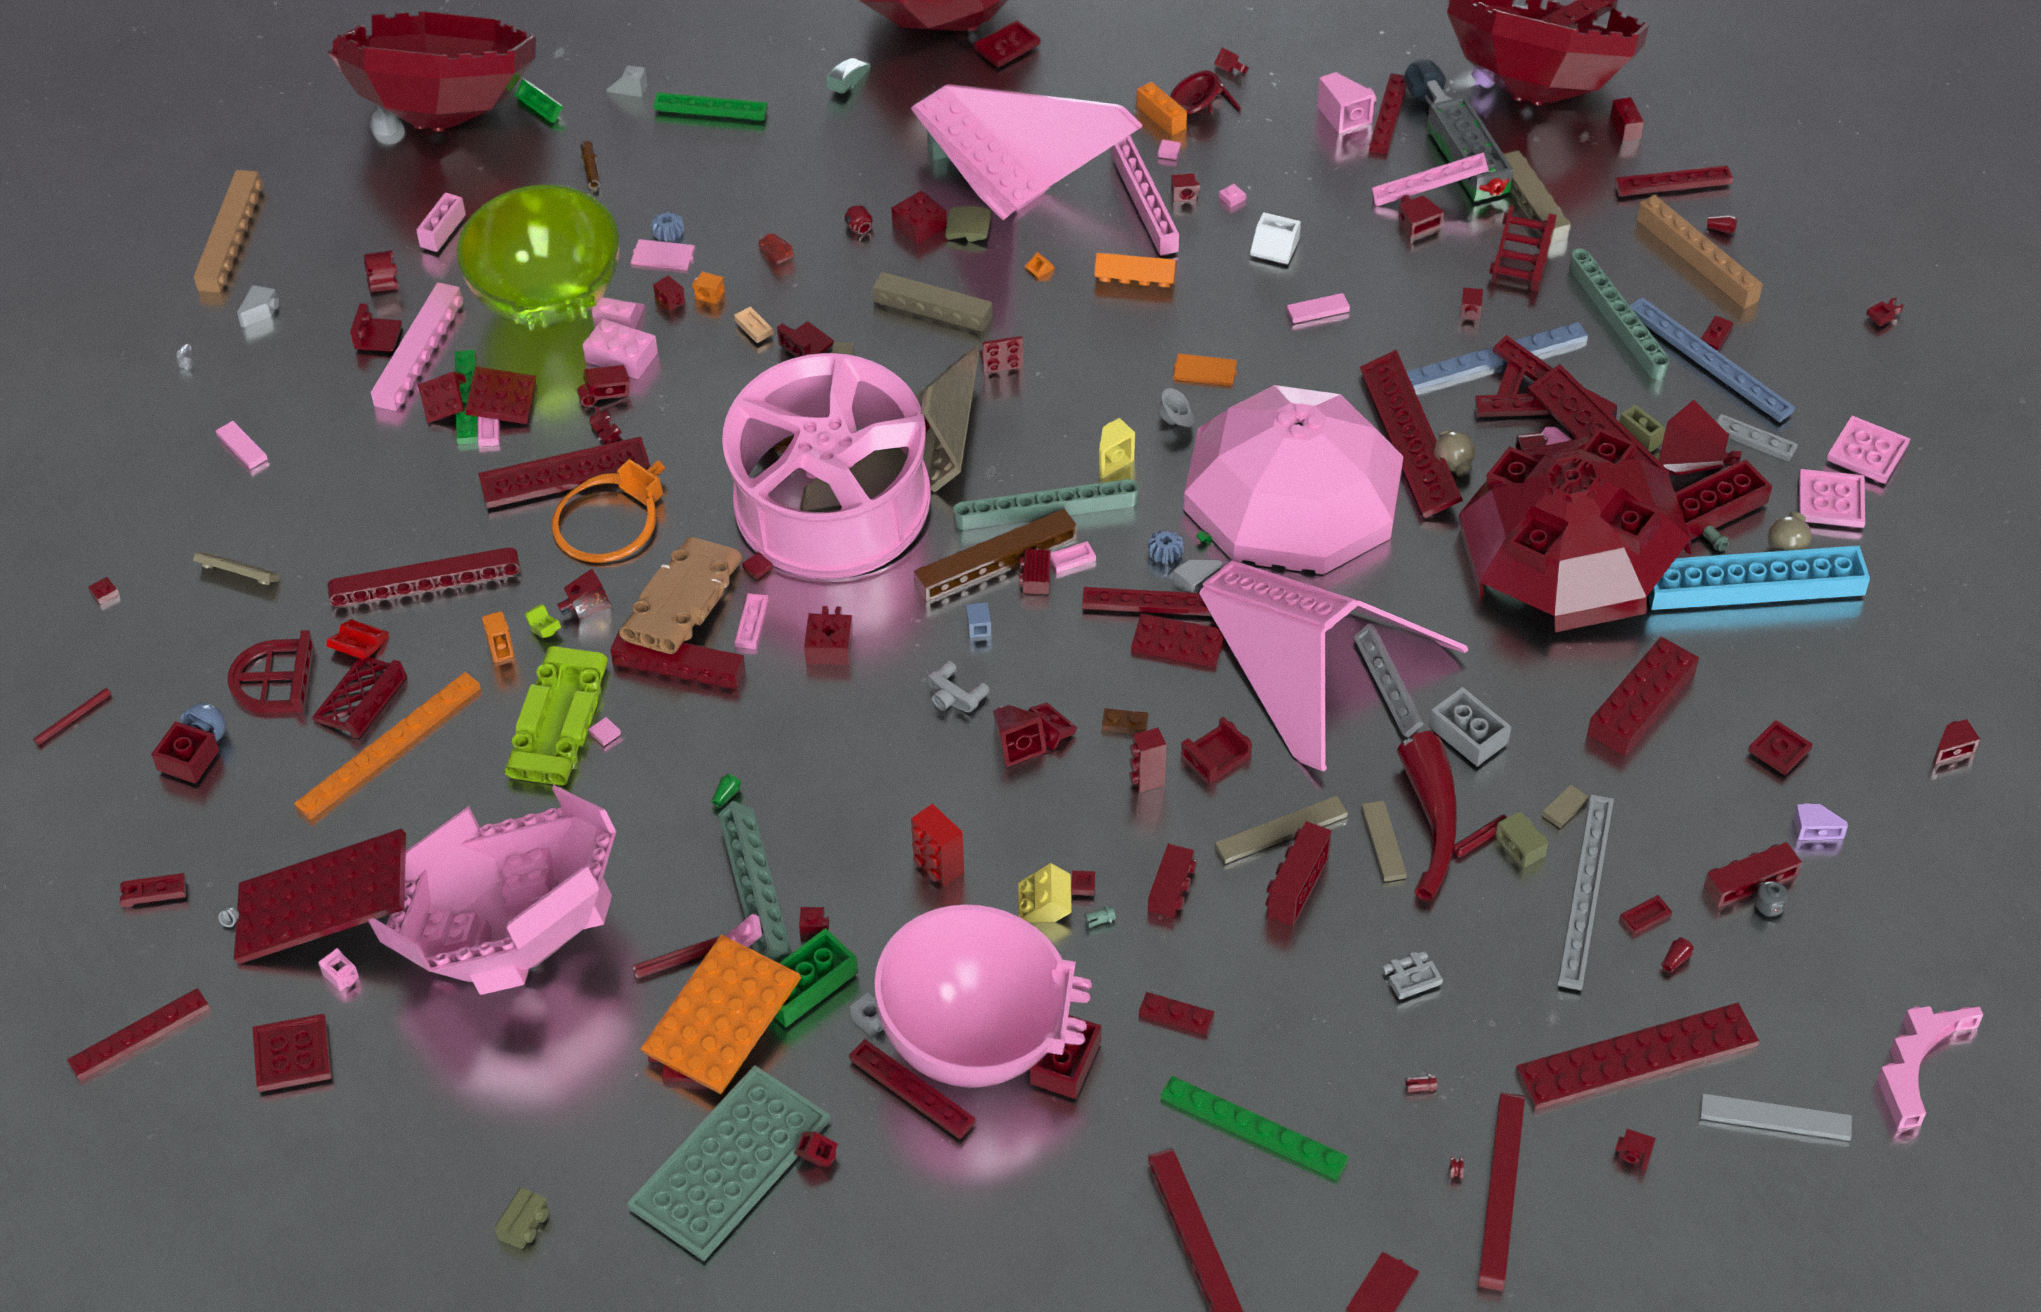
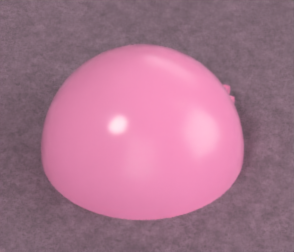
[875,905,1092,1088]

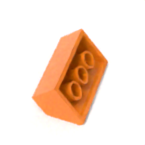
[1094,253,1178,287]

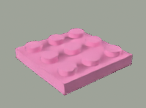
[1826,416,1910,484]
[1799,469,1865,528]

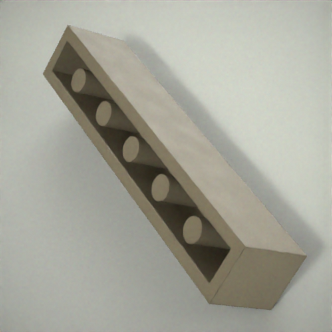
[1504,150,1571,243]
[873,272,993,332]

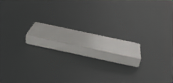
[1716,414,1798,462]

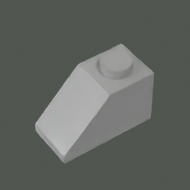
[606,65,647,97]
[237,285,279,327]
[1173,560,1223,593]

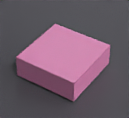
[1158,139,1181,160]
[589,717,621,746]

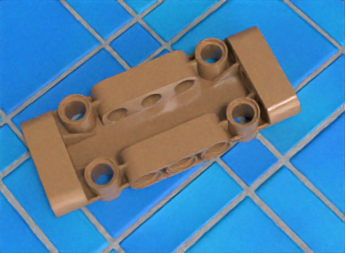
[619,537,742,654]

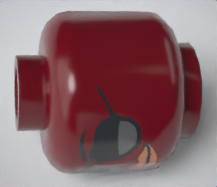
[844,205,873,234]

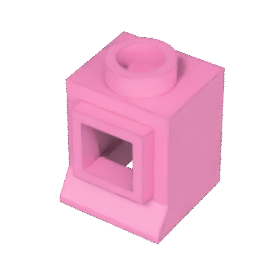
[319,948,359,992]

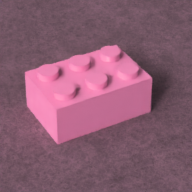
[583,318,658,379]

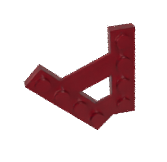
[1475,335,1553,417]

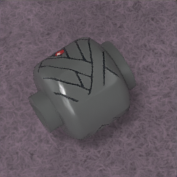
[1755,881,1789,916]

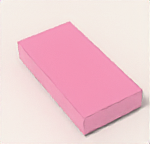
[478,417,499,447]
[1051,541,1096,573]

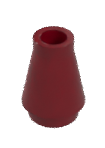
[1707,215,1737,234]
[1661,937,1694,973]

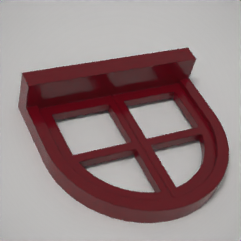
[227,630,313,713]

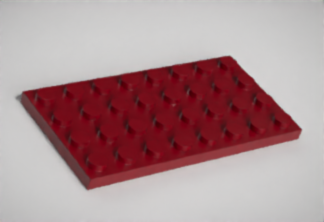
[234,828,406,964]

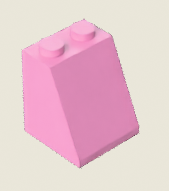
[1317,72,1375,134]

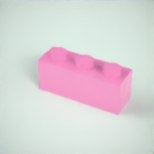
[417,192,466,252]

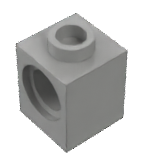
[850,993,883,1037]

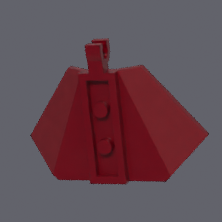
[1658,400,1742,476]

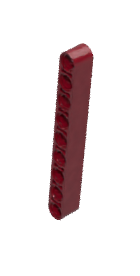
[327,547,520,607]
[1478,1092,1525,1292]
[1148,1148,1244,1312]

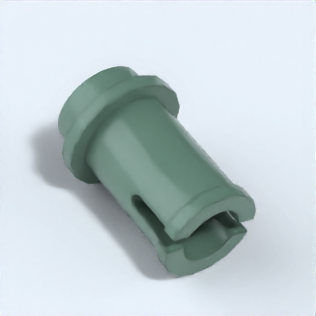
[1702,525,1729,551]
[1085,905,1116,928]

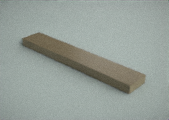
[1215,796,1348,864]

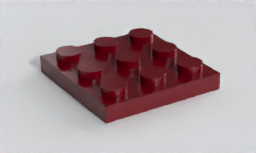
[466,366,536,424]
[252,1013,332,1092]

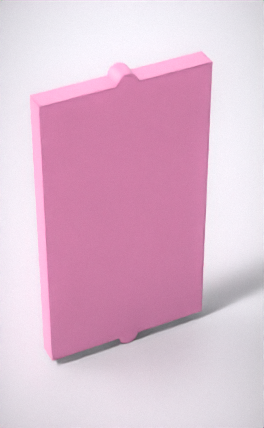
[631,239,695,270]

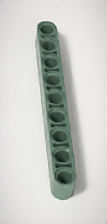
[1570,248,1669,380]
[953,479,1138,530]

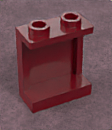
[1181,717,1252,784]

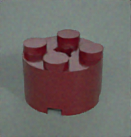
[364,250,398,293]

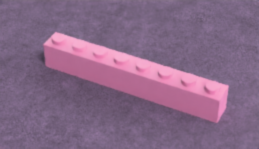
[1111,135,1179,256]
[371,282,463,411]

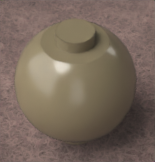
[1433,429,1475,477]
[1768,511,1812,552]

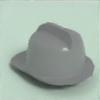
[370,106,405,144]
[1158,388,1195,427]

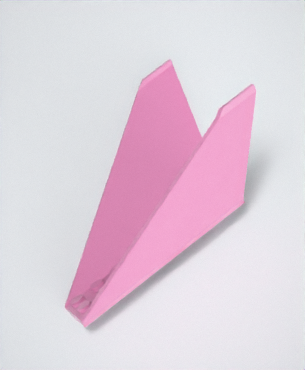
[911,84,1143,220]
[1199,561,1468,772]

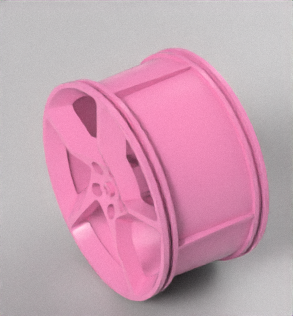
[722,353,931,579]

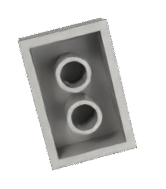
[1429,687,1511,766]

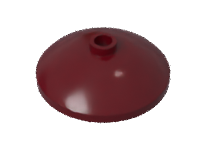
[1170,71,1220,115]

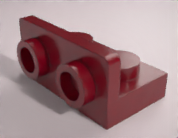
[1028,702,1078,750]

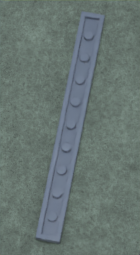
[1630,297,1795,422]
[1406,322,1588,391]

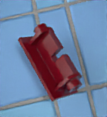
[590,406,623,444]

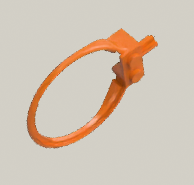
[552,459,666,563]

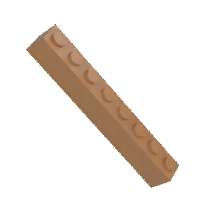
[193,170,263,293]
[1637,195,1763,309]

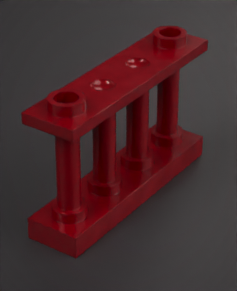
[1489,206,1557,292]

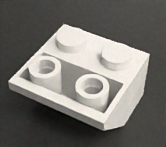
[1250,212,1301,264]

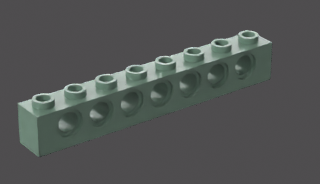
[718,801,792,963]

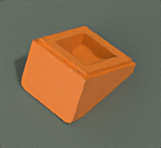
[1024,252,1055,278]

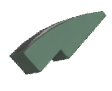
[826,58,870,94]

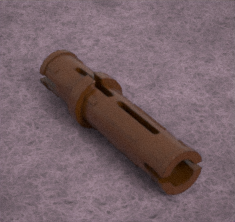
[580,141,601,189]

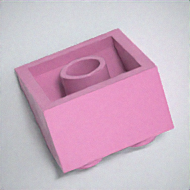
[592,297,645,329]

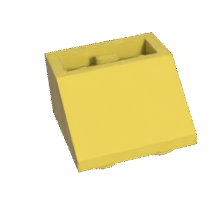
[1018,863,1071,922]

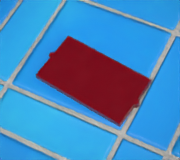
[1346,1251,1419,1312]

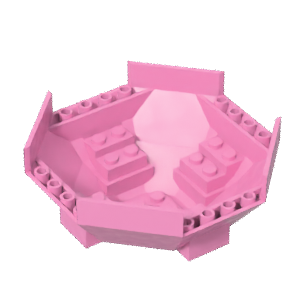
[368,785,616,995]

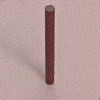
[33,688,111,746]

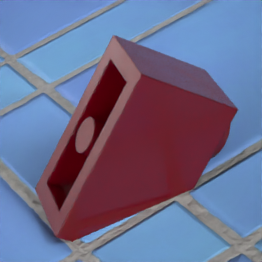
[1933,719,1980,764]

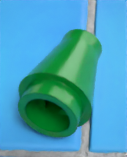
[711,774,741,808]

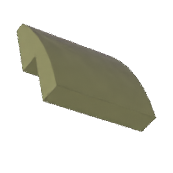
[945,206,992,242]

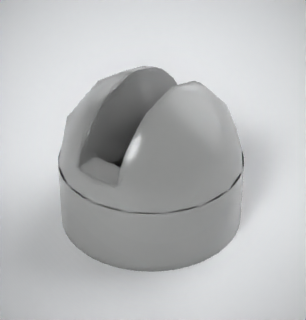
[218,907,239,927]

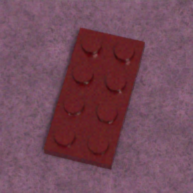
[1131,614,1225,668]

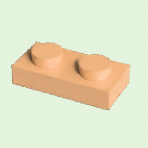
[734,306,773,343]

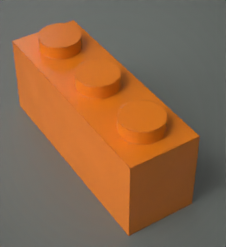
[1136,81,1187,136]

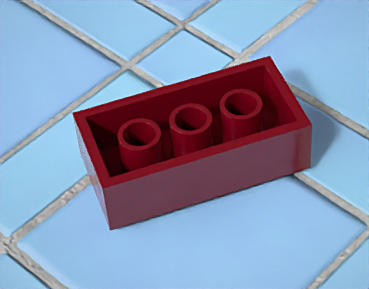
[1265,821,1332,926]

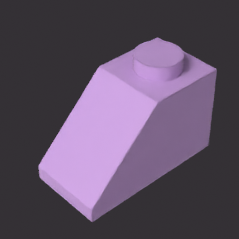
[1793,803,1848,840]

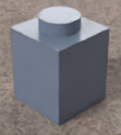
[966,602,991,638]

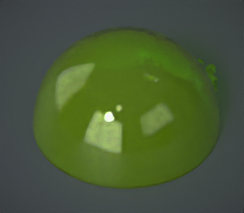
[457,185,620,331]

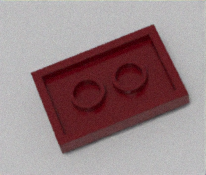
[974,20,1041,67]

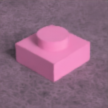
[1219,184,1246,208]

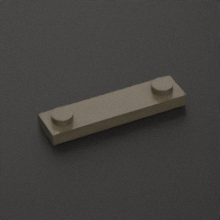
[193,552,280,585]

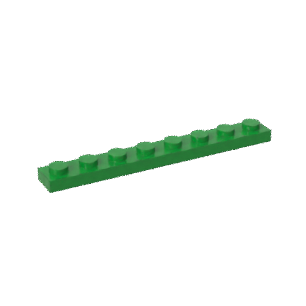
[1161,1076,1349,1180]

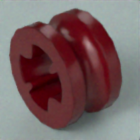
[1449,1156,1464,1179]

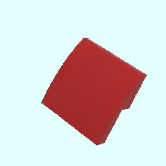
[326,619,389,660]

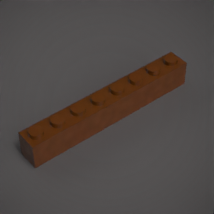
[914,509,1077,602]

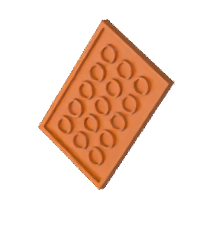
[640,934,801,1094]

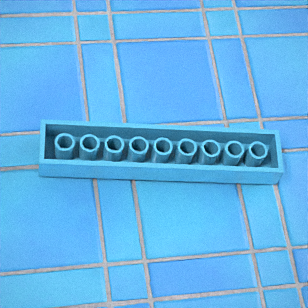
[1648,546,1870,610]

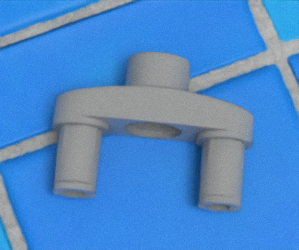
[926,661,990,712]

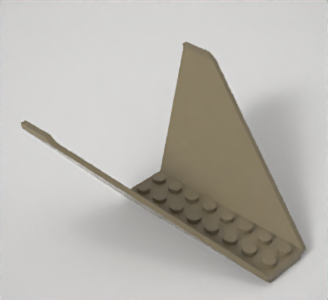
[800,345,979,512]

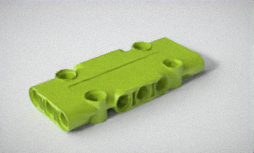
[504,646,608,786]

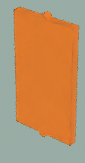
[1173,353,1237,386]

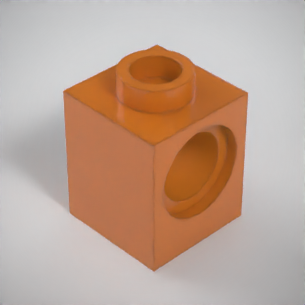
[692,272,725,304]

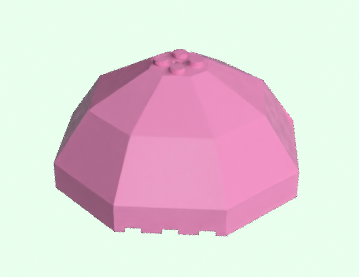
[1183,385,1403,574]

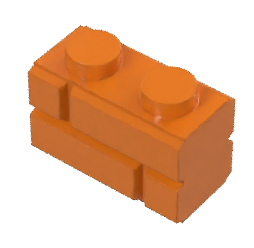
[482,611,515,663]

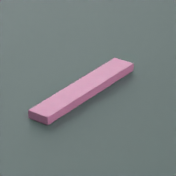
[1372,152,1489,207]

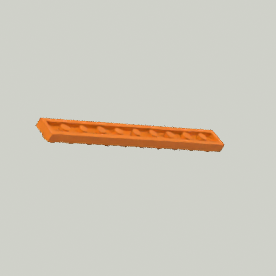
[294,672,481,821]

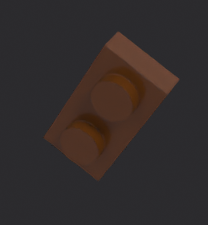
[1102,708,1148,734]

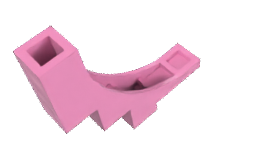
[1877,1006,1983,1129]

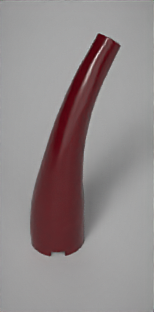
[1397,731,1457,901]

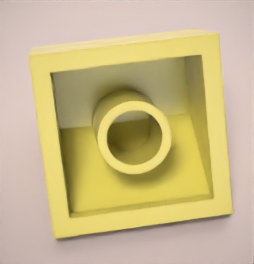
[1099,418,1135,479]

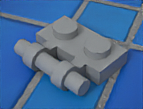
[1381,951,1443,1000]

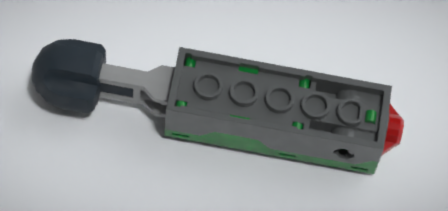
[1404,59,1513,201]

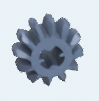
[651,211,684,242]
[1148,529,1184,565]

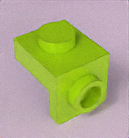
[525,604,561,638]

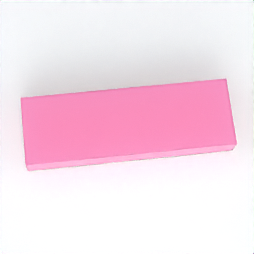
[1286,293,1350,324]
[215,421,267,469]
[734,593,769,649]

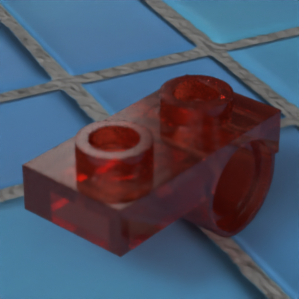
[758,234,794,266]

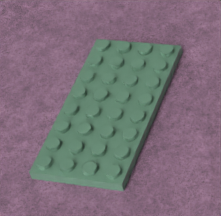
[627,1065,831,1261]

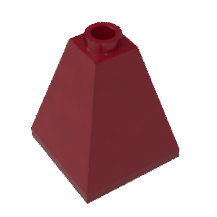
[993,705,1047,768]

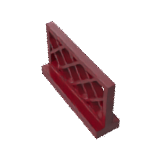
[312,657,407,739]

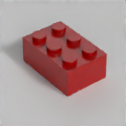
[911,803,964,887]

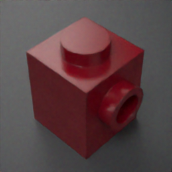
[799,907,829,942]

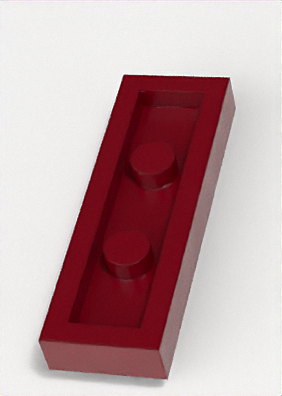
[1139,992,1215,1036]

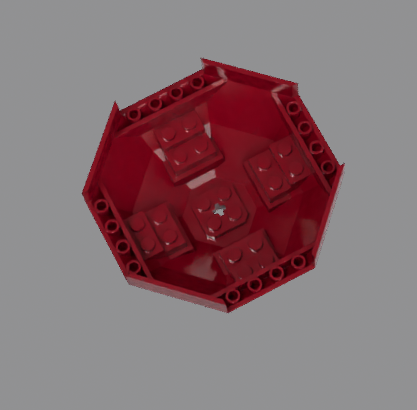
[1459,428,1691,632]

